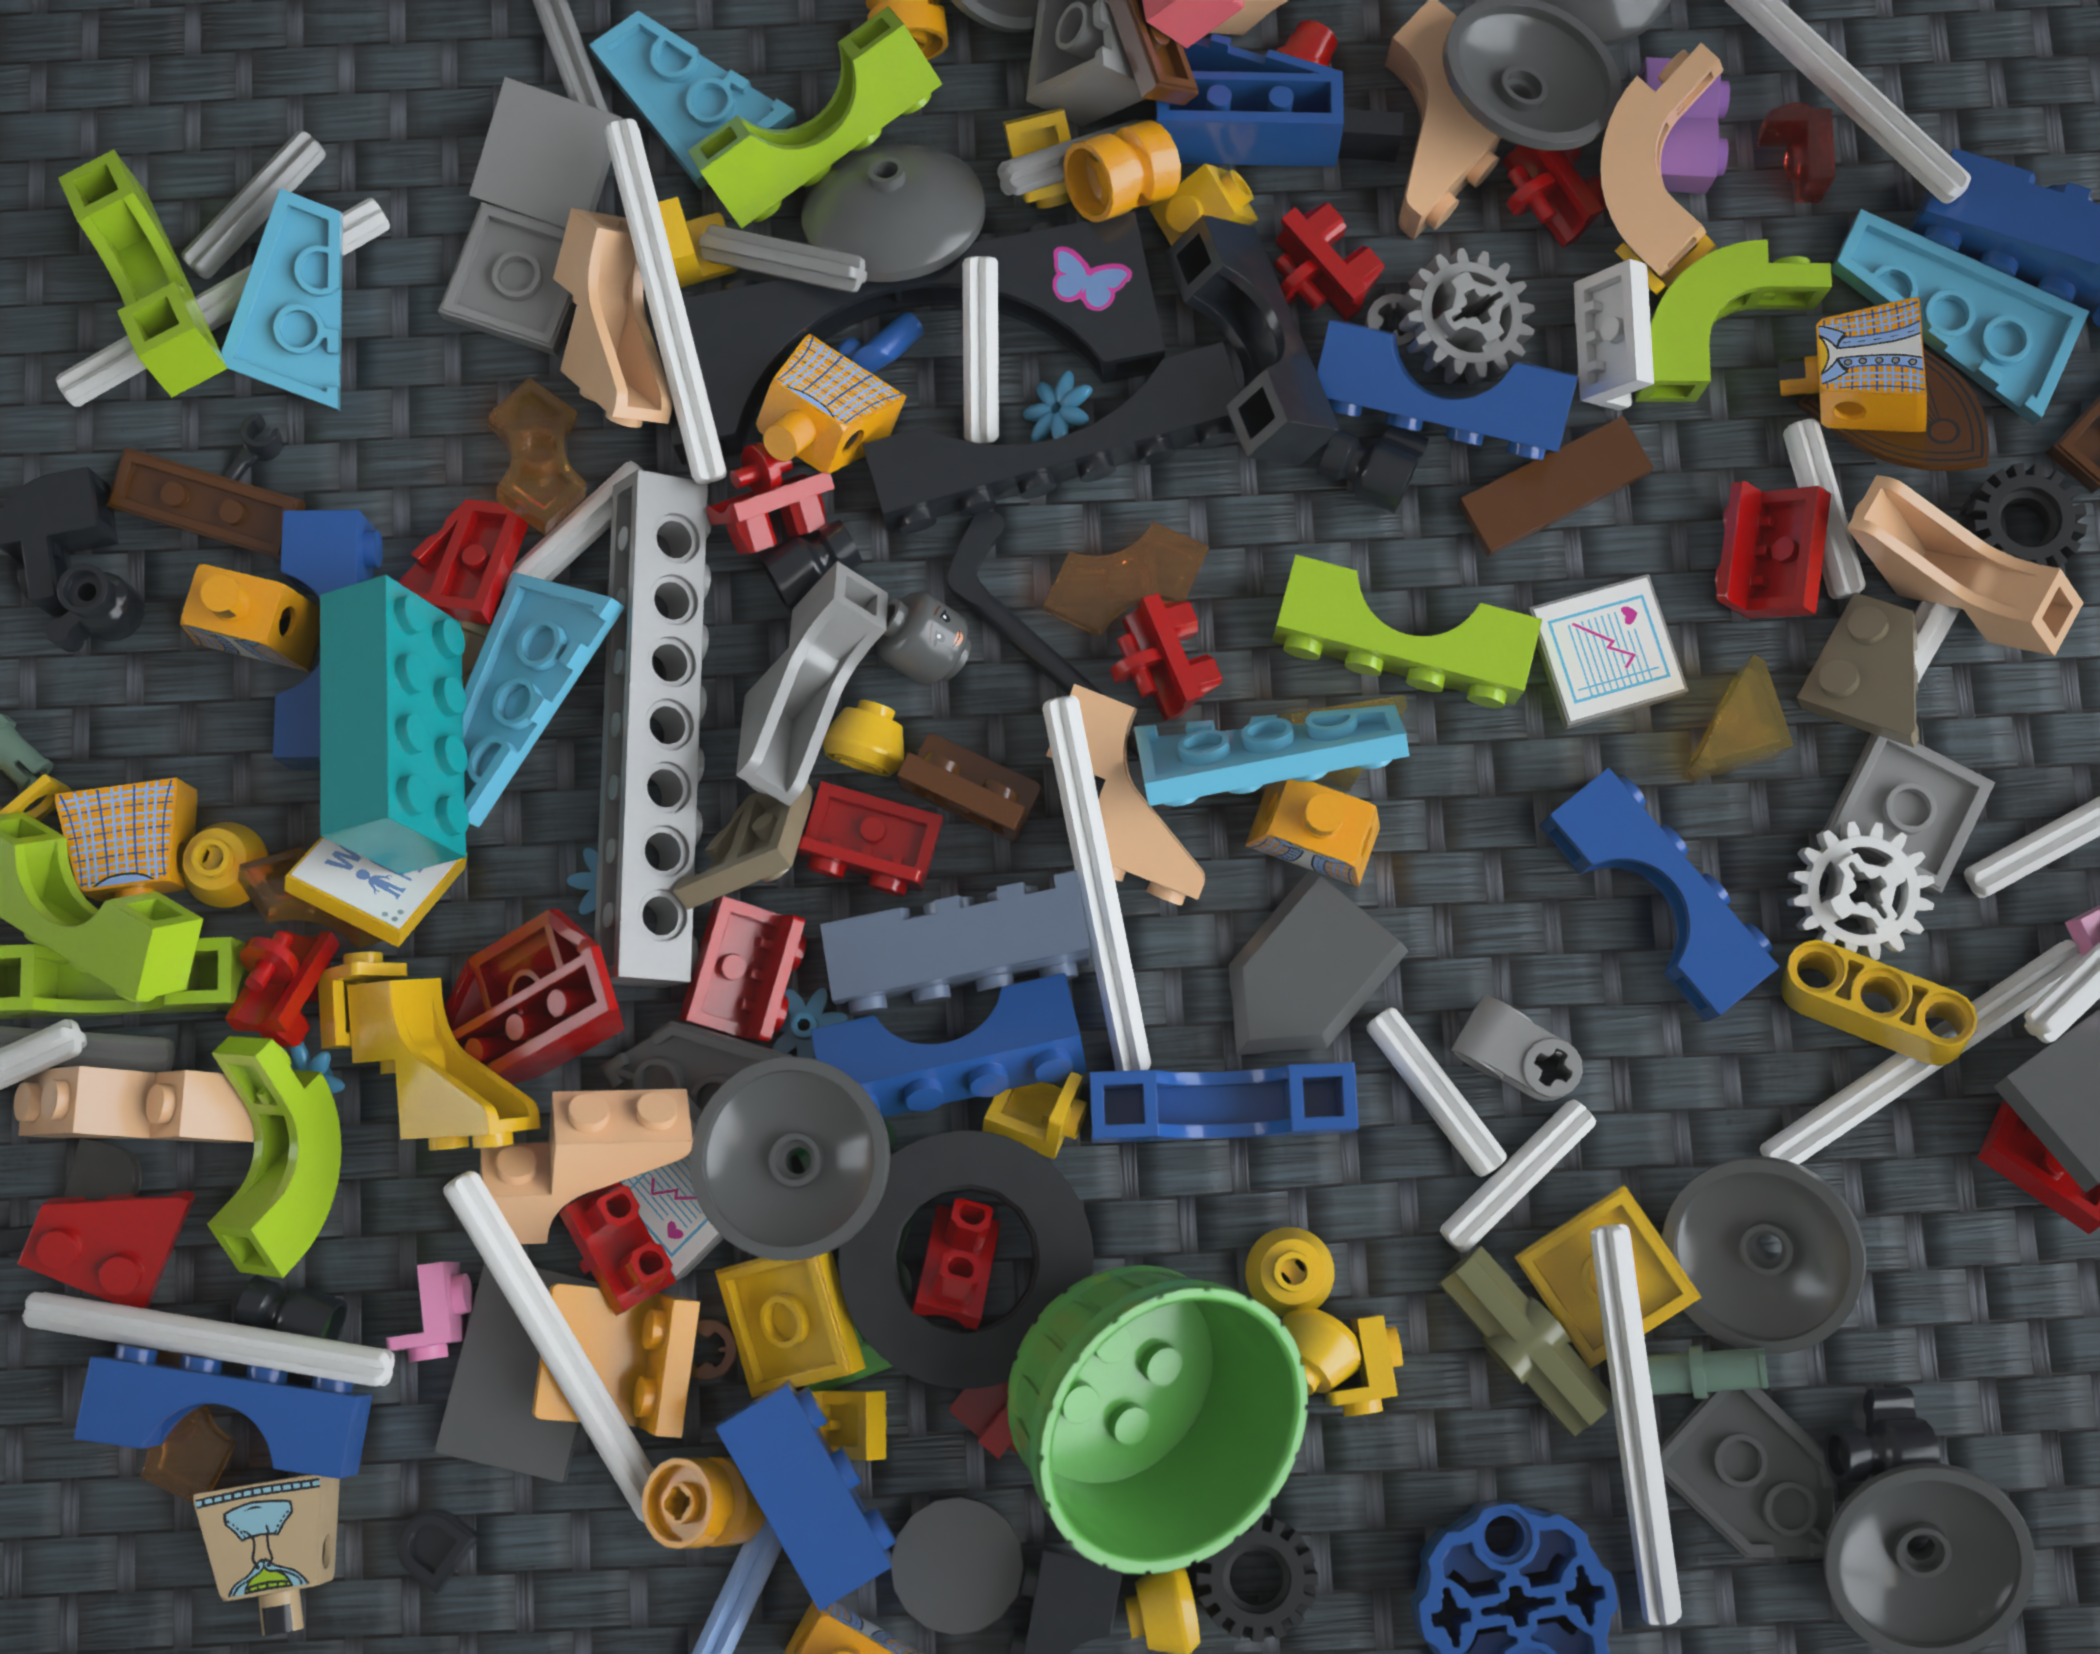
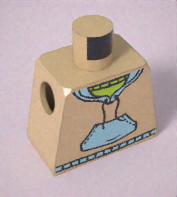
[193,1474,340,1636]

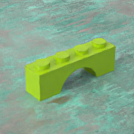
[688,6,942,229]
[58,149,228,398]
[1272,554,1542,708]
[0,811,203,1002]
[0,937,250,1019]

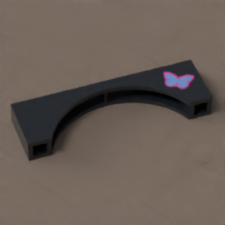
[647,212,1165,465]

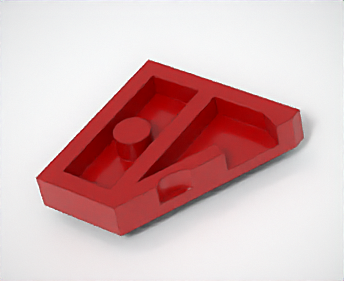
[398,499,531,625]
[17,1191,196,1309]

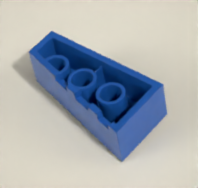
[1909,148,2100,328]

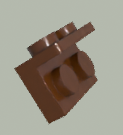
[897,733,1041,843]

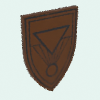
[1799,349,1989,471]

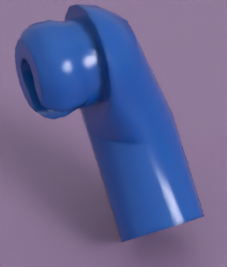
[835,311,923,374]

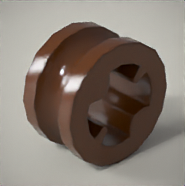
[690,1319,739,1380]

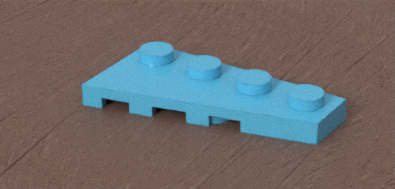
[1831,209,2089,425]
[463,572,625,828]
[1134,705,1409,806]

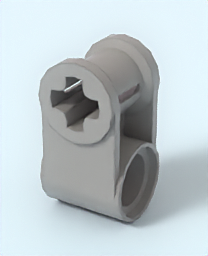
[1451,995,1583,1102]

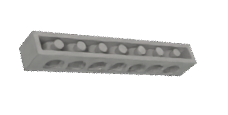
[594,470,712,988]

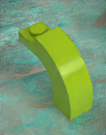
[1635,239,1832,402]
[207,1036,342,1278]

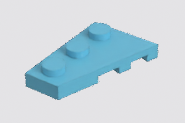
[589,11,797,189]
[221,188,343,411]

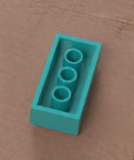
[320,575,469,874]

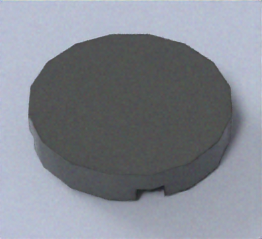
[891,1496,1024,1635]

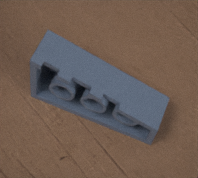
[820,870,1090,1016]

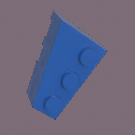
[1154,33,1344,167]
[715,1379,897,1611]

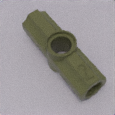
[1437,1246,1613,1437]

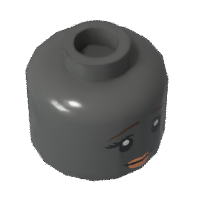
[877,591,971,685]

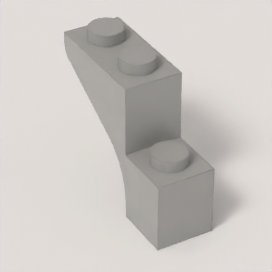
[736,561,888,807]

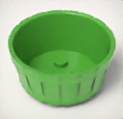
[1007,1265,1308,1574]

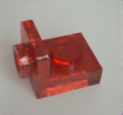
[1757,102,1836,203]

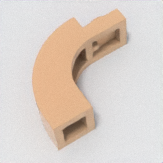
[1600,43,1723,280]

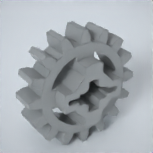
[1399,248,1535,386]

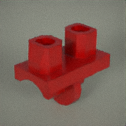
[1502,145,1607,248]
[1273,202,1384,322]
[705,442,835,554]
[1109,593,1223,722]
[225,930,340,1047]
[558,1181,677,1316]
[912,1198,1001,1330]

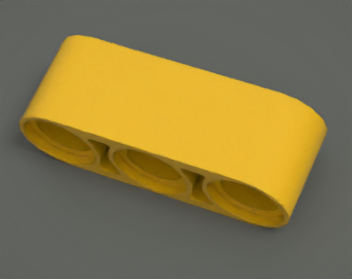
[1780,940,1978,1066]

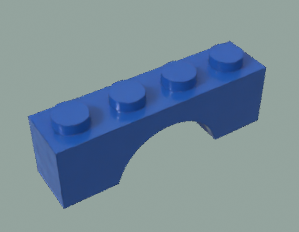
[1317,319,1579,460]
[273,510,383,771]
[1539,767,1780,1022]
[811,973,1087,1117]
[1089,1062,1359,1144]
[74,1344,373,1479]

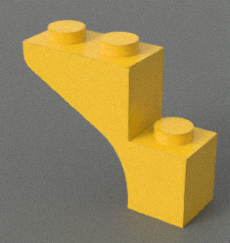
[347,978,541,1150]

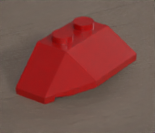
[445,909,625,1085]

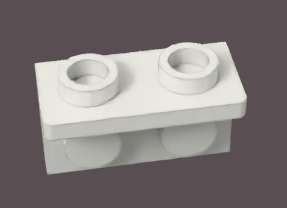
[1574,259,1654,411]

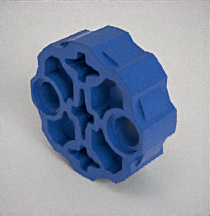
[1410,1499,1618,1654]

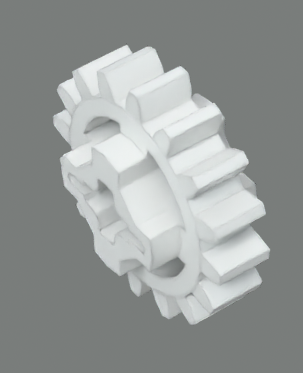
[1787,821,1935,960]

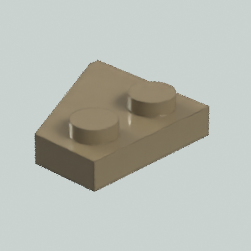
[1797,593,1919,748]
[674,782,815,910]

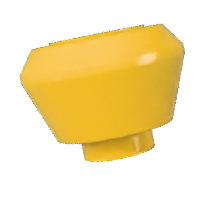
[822,700,904,777]
[182,822,269,908]
[1245,1227,1335,1317]
[1281,1307,1362,1395]
[1124,1567,1200,1654]

